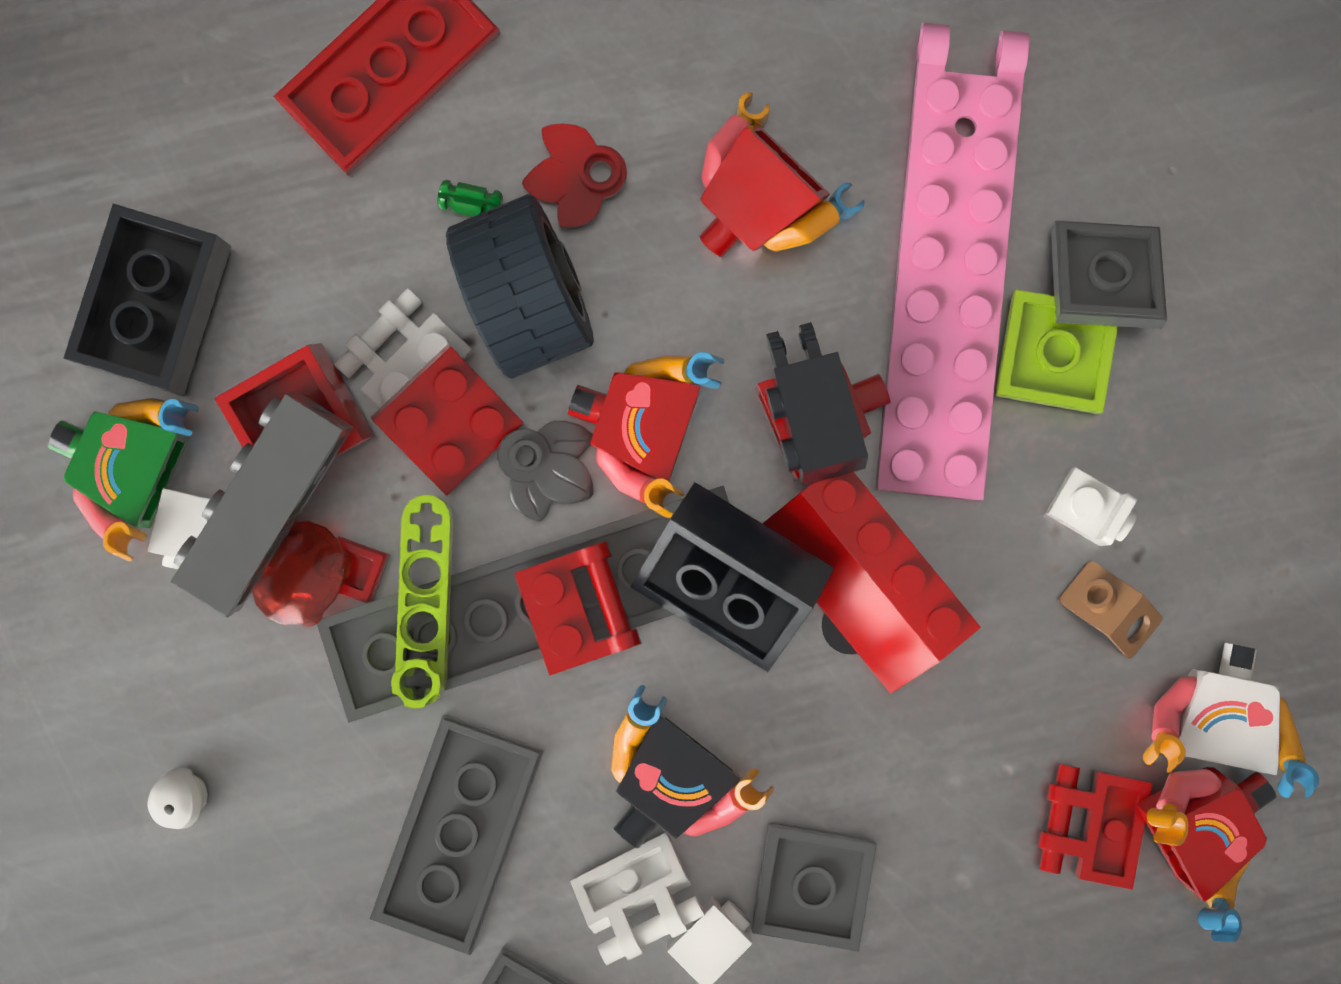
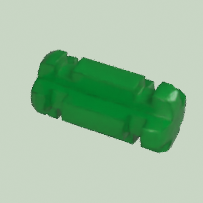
[437,180,503,216]

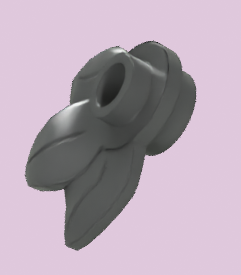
[497,420,594,522]

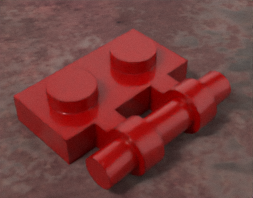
[1038,763,1153,890]

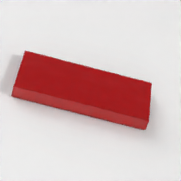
[273,0,500,176]

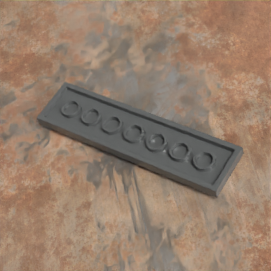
[315,485,729,723]

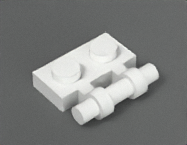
[334,288,474,408]
[570,832,705,965]

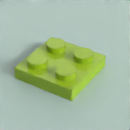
[994,289,1118,415]

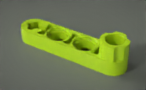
[391,494,453,709]

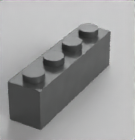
[171,392,353,618]

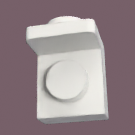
[1045,467,1138,546]

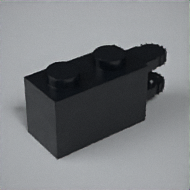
[766,322,868,485]

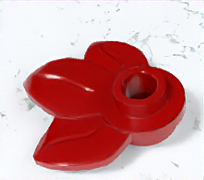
[522,123,627,228]

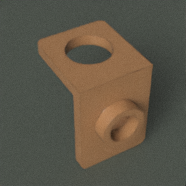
[1059,561,1163,659]

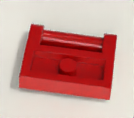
[514,541,642,676]

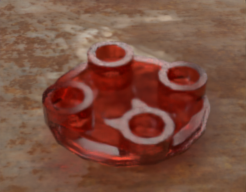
[252,521,352,627]

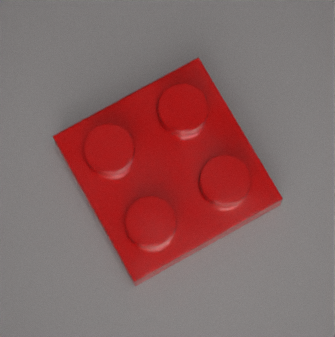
[370,344,524,496]

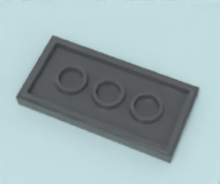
[370,714,544,956]

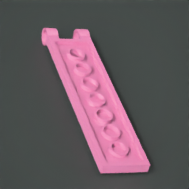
[875,23,1030,501]

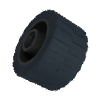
[446,194,594,379]

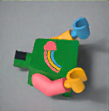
[48,398,199,561]

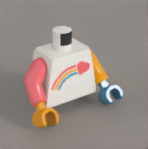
[1143,643,1319,799]

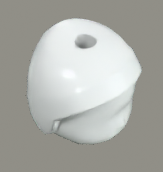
[147,768,208,829]

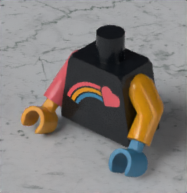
[611,685,774,849]

